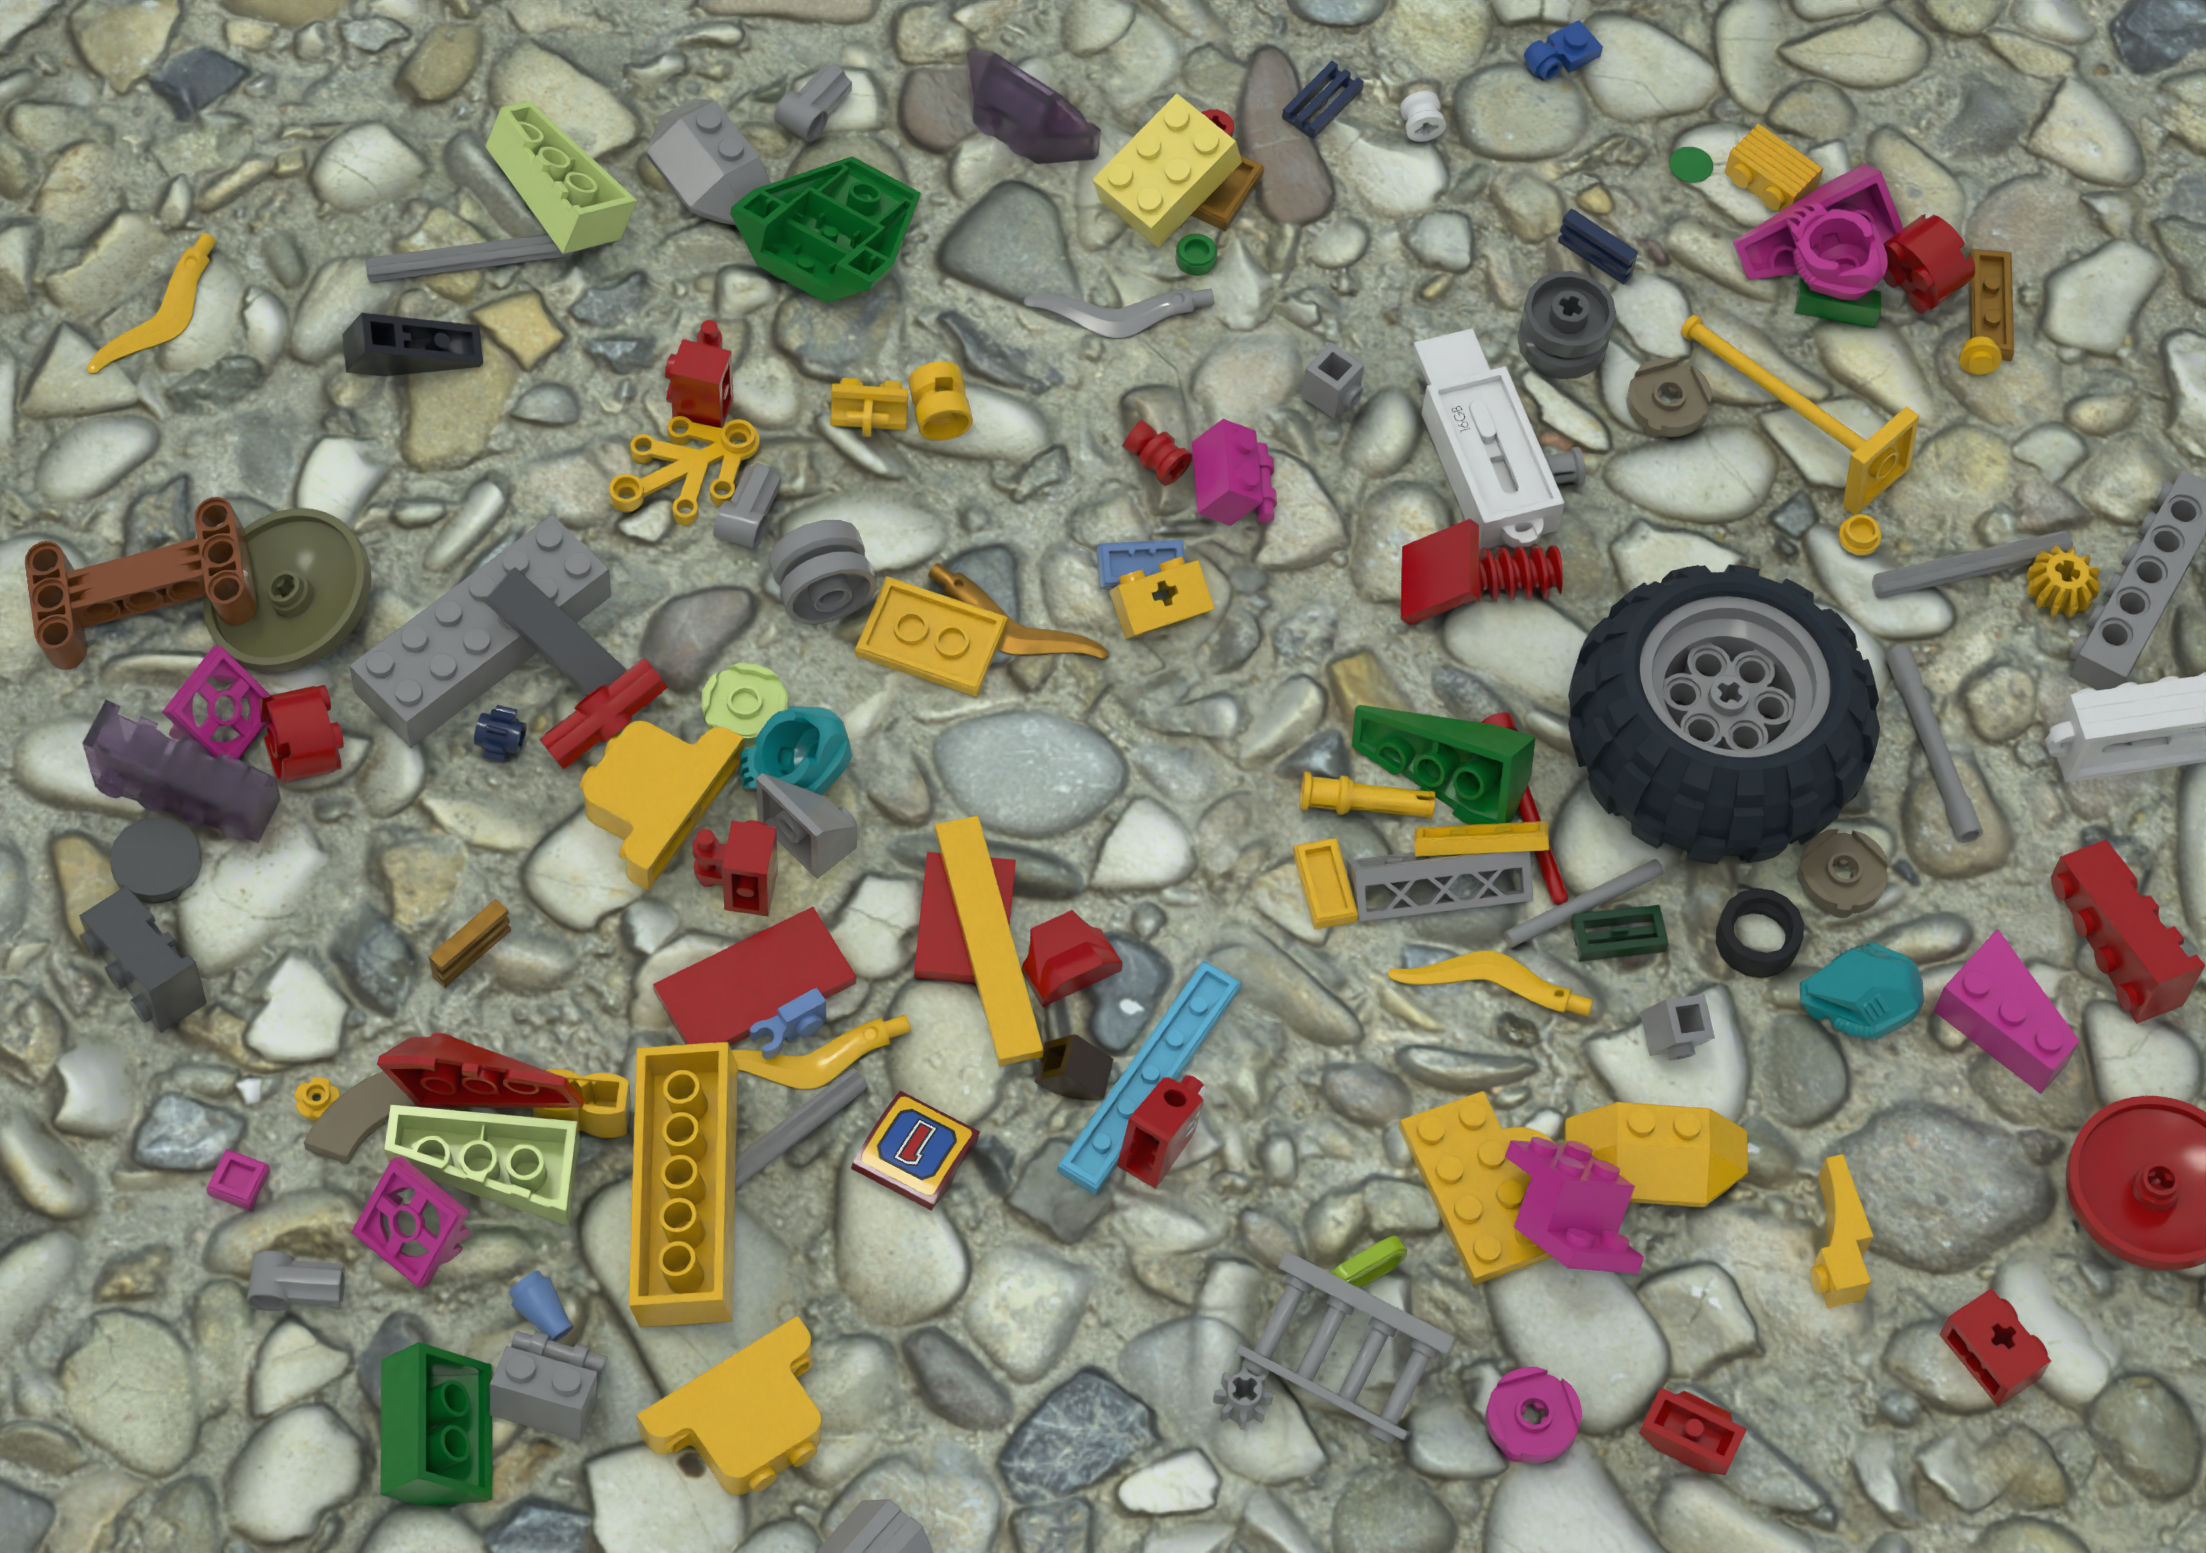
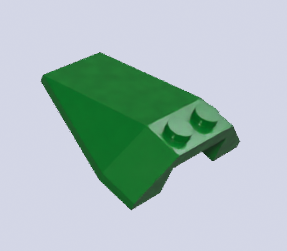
[730,156,921,303]

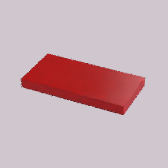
[653,907,856,1046]

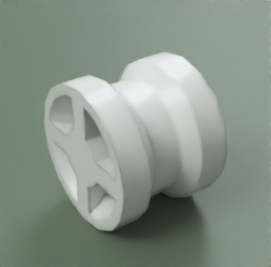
[1400,91,1446,142]

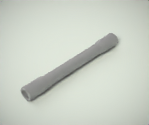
[1885,645,1983,843]

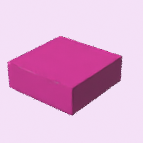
[206,1149,270,1211]

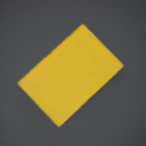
[855,576,1008,697]

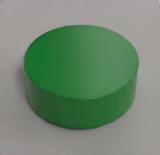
[1175,234,1217,276]

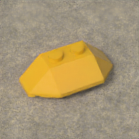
[1564,1102,1748,1207]

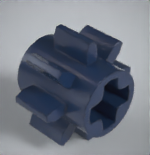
[474,705,527,763]

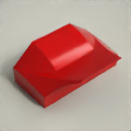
[1021,910,1122,1007]
[1639,1387,1747,1475]

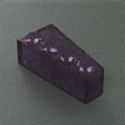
[82,700,281,843]

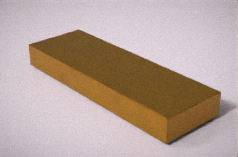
[1968,249,2014,361]

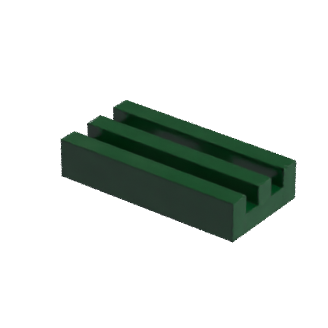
[1570,905,1669,962]

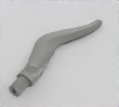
[1024,288,1214,339]

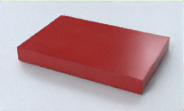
[914,852,1016,983]

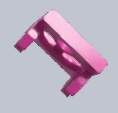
[162,646,270,772]
[351,1156,472,1289]

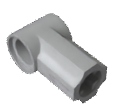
[774,64,852,142]
[713,463,781,550]
[247,1251,345,1311]

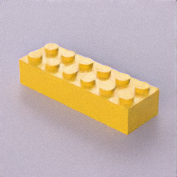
[629,1042,738,1327]

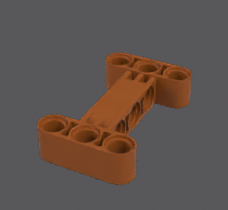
[25,497,257,670]

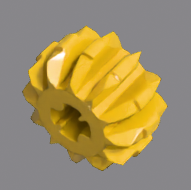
[2026,545,2100,620]

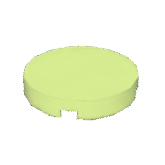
[701,663,788,746]

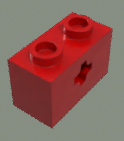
[1939,1288,2051,1407]

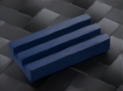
[1282,61,1364,139]
[1558,209,1638,285]

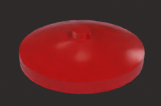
[2066,1096,2206,1270]

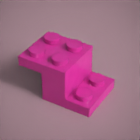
[1505,1137,1644,1274]

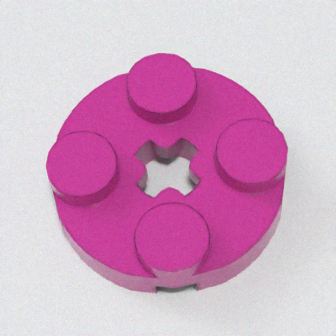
[1485,1367,1582,1463]

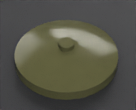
[203,508,371,673]

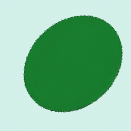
[1669,146,1713,183]

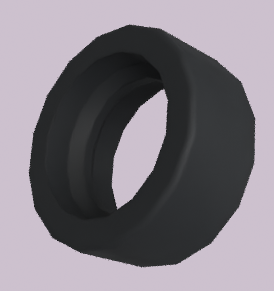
[1715,888,1804,978]

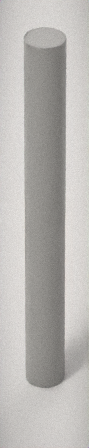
[1504,859,1663,948]

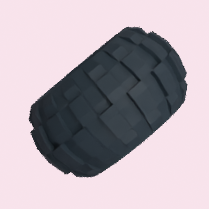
[1568,564,1880,864]

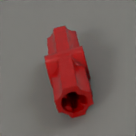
[539,657,668,770]

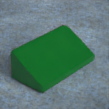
[1794,277,1882,328]

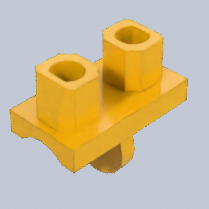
[830,378,908,437]

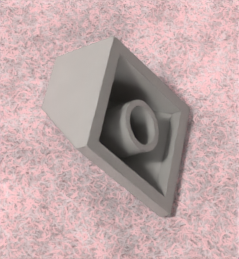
[756,773,857,879]

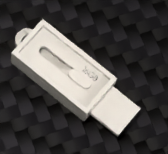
[1413,328,1565,550]
[2045,672,2206,783]

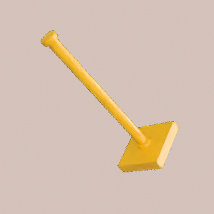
[1680,315,1919,515]

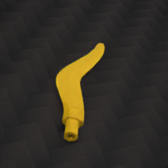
[87,233,216,374]
[1388,951,1593,1017]
[731,1014,911,1090]

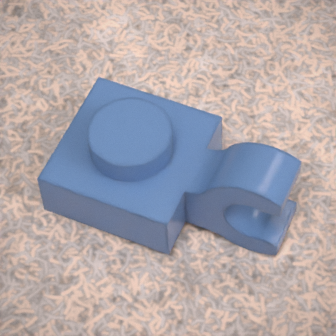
[750,987,826,1059]

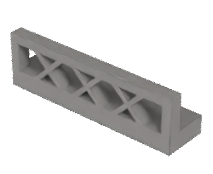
[1346,851,1533,922]

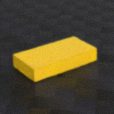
[1293,838,1358,930]

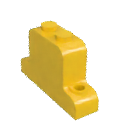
[580,721,744,891]
[636,1315,821,1495]

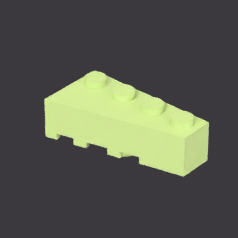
[485,101,637,254]
[384,1105,580,1227]

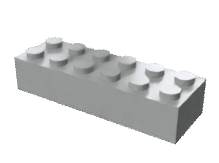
[349,515,611,748]

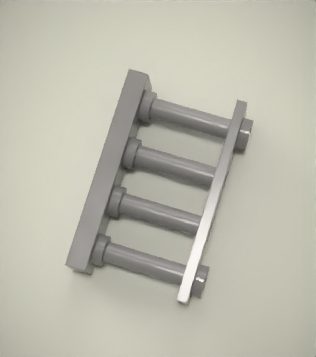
[1235,1251,1458,1444]

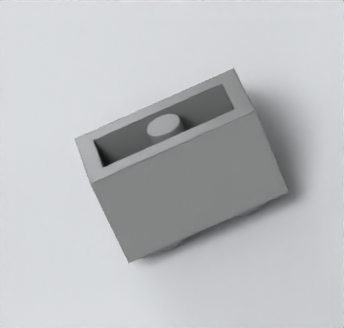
[490,1331,608,1441]

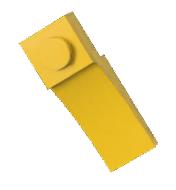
[1810,1154,1873,1308]

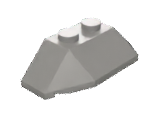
[646,98,771,229]

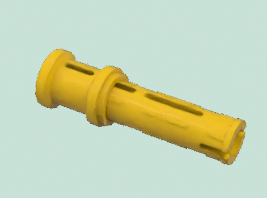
[1299,771,1435,819]

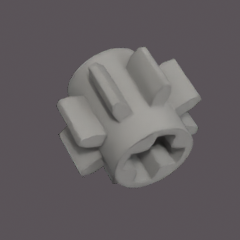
[1213,1366,1273,1430]

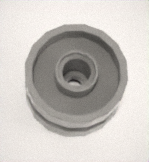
[769,520,877,624]

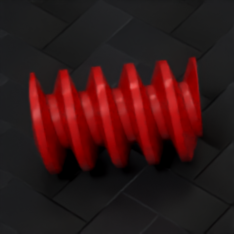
[1475,545,1563,602]

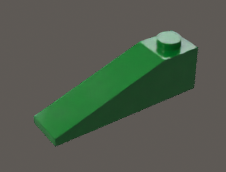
[1352,705,1536,825]

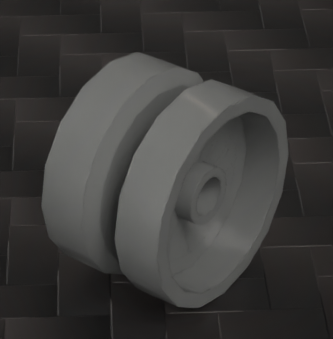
[1517,271,1616,379]

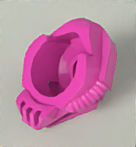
[1786,202,1888,300]

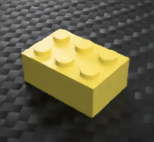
[1092,93,1242,248]

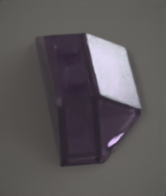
[966,47,1101,164]

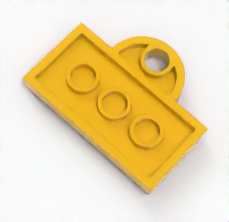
[1399,1091,1556,1286]

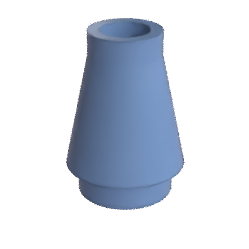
[508,1271,574,1342]

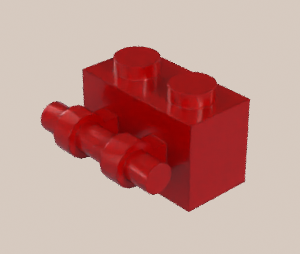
[665,320,734,428]
[692,820,778,917]

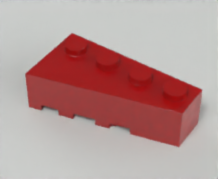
[2050,839,2205,1024]

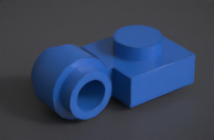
[1524,20,1603,80]

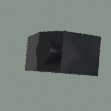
[342,313,483,376]

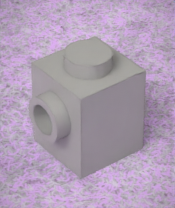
[1301,342,1364,419]
[1640,994,1715,1060]

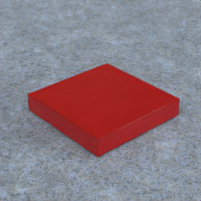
[1401,519,1479,625]

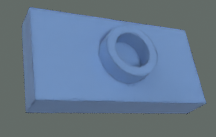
[1096,540,1185,589]

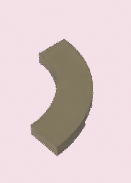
[304,1071,473,1164]

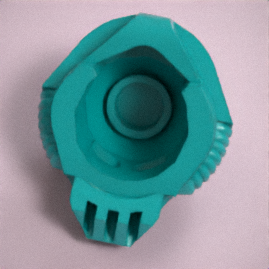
[738,706,852,795]
[1800,941,1924,1040]

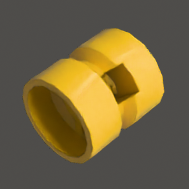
[908,361,973,441]

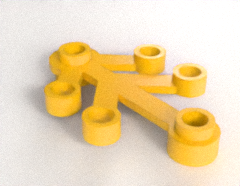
[609,416,760,525]

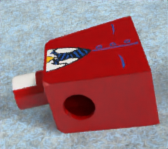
[1117,1075,1206,1189]

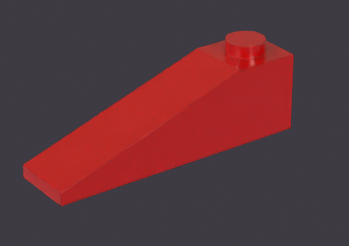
[377,1033,585,1108]

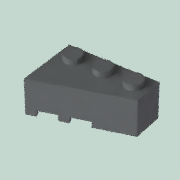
[79,886,207,1033]

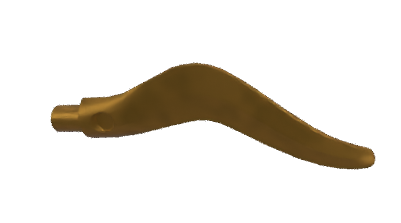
[928,563,1108,659]

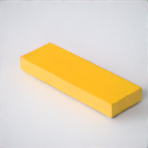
[1414,821,1549,857]

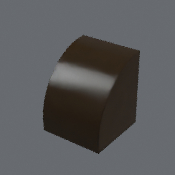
[1034,1034,1114,1100]

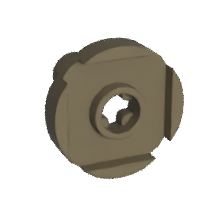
[1626,358,1712,439]
[1797,829,1888,918]

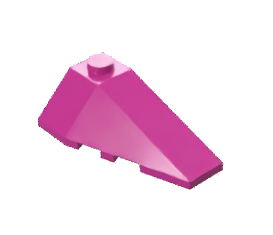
[1732,164,1903,280]

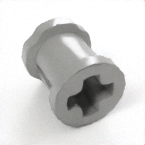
[1543,447,1585,486]

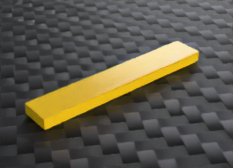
[935,816,1044,1066]

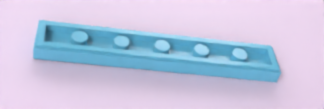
[1057,960,1242,1195]

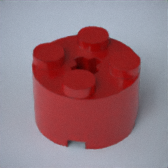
[1883,214,1975,314]
[259,685,344,784]

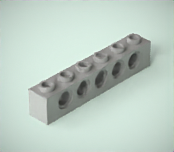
[2069,469,2206,690]

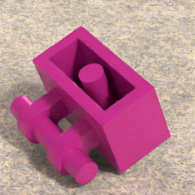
[1192,419,1277,526]

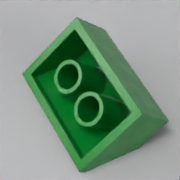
[380,1342,492,1505]

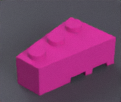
[1933,929,2080,1094]

